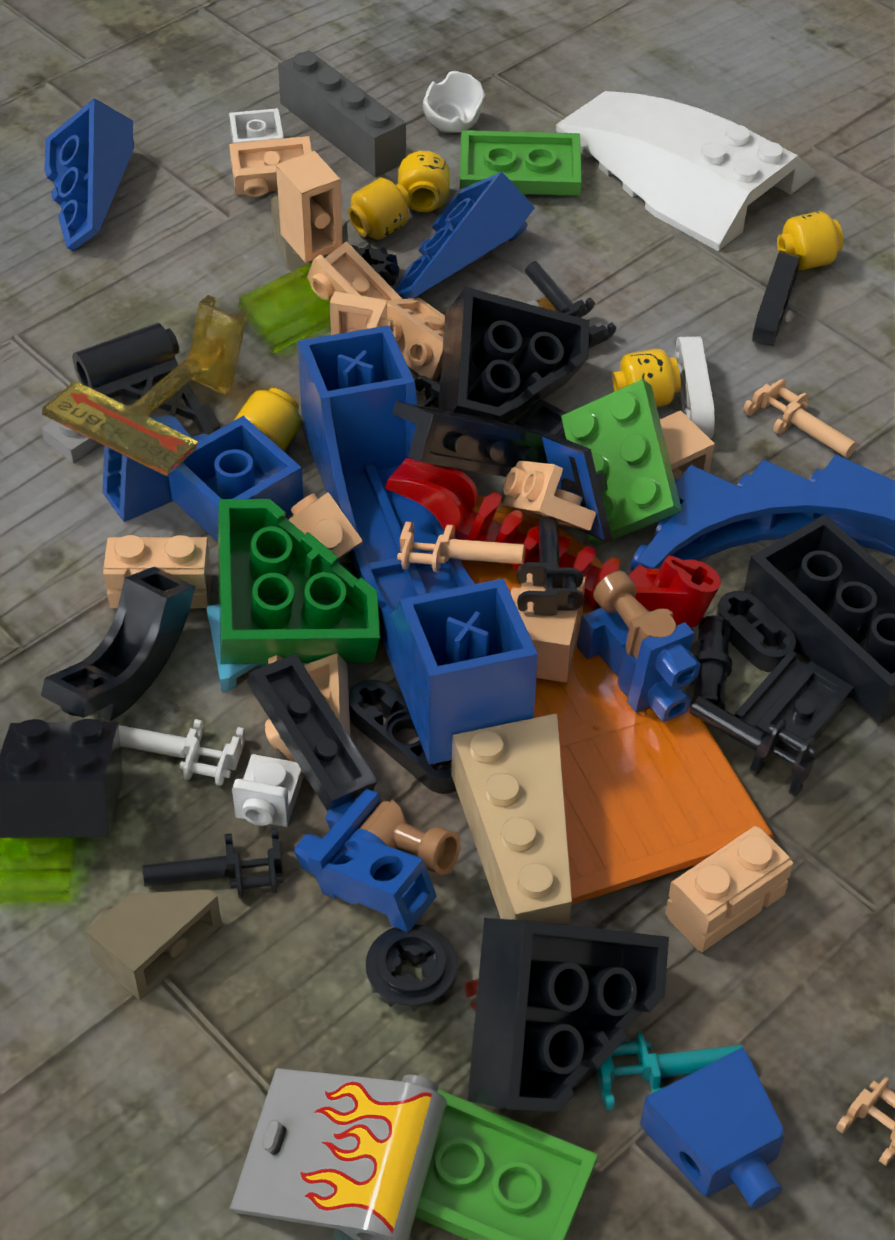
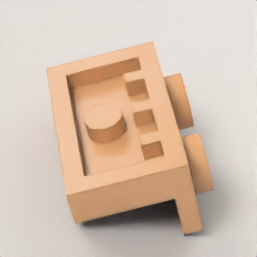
[387,297,445,381]
[502,461,596,531]

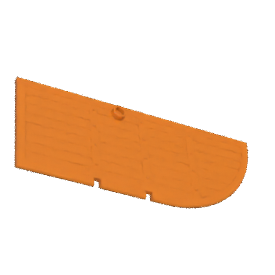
[455,495,774,905]

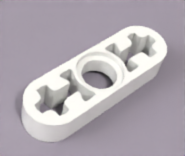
[675,336,715,439]

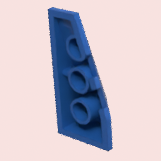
[45,98,134,251]
[394,172,535,299]

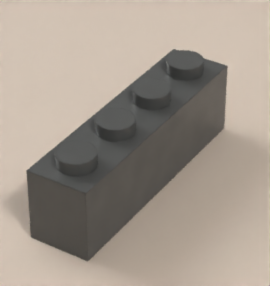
[278,50,406,178]

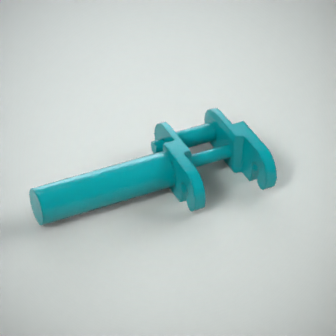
[597,1032,745,1111]

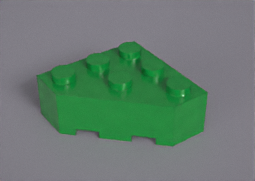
[217,499,380,664]

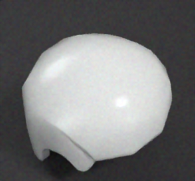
[423,71,485,133]

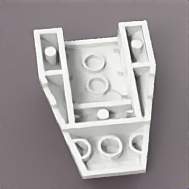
[556,91,815,251]

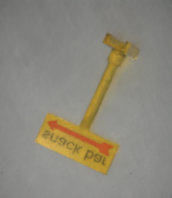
[42,295,248,476]

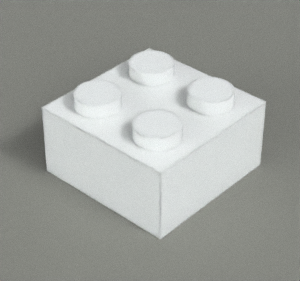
[229,108,284,143]

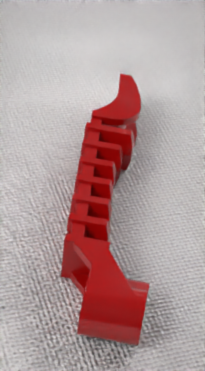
[385,458,721,628]

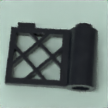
[72,323,220,437]

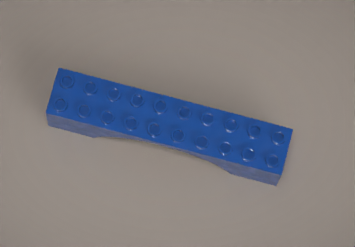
[298,325,538,765]

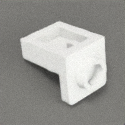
[232,754,304,827]

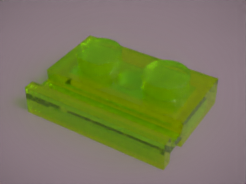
[238,263,331,353]
[0,837,77,903]

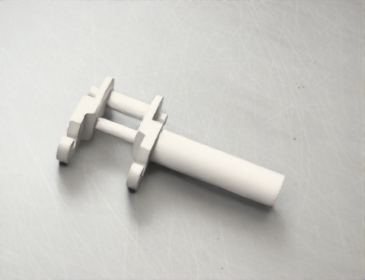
[119,719,246,786]

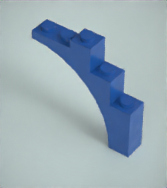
[630,454,895,571]

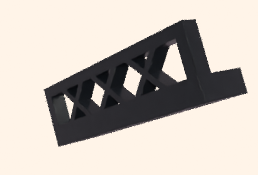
[392,401,547,477]

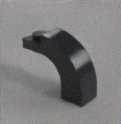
[41,566,195,721]

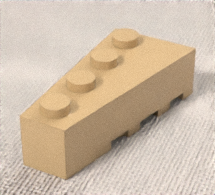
[451,713,572,925]

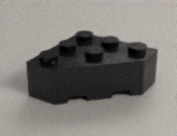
[439,287,590,423]
[467,918,669,1112]

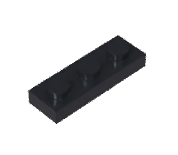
[247,654,378,811]

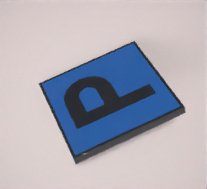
[540,432,612,542]

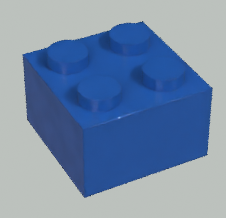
[166,416,304,542]

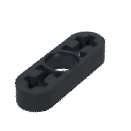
[752,250,801,346]
[349,680,457,794]

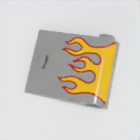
[229,1068,447,1240]

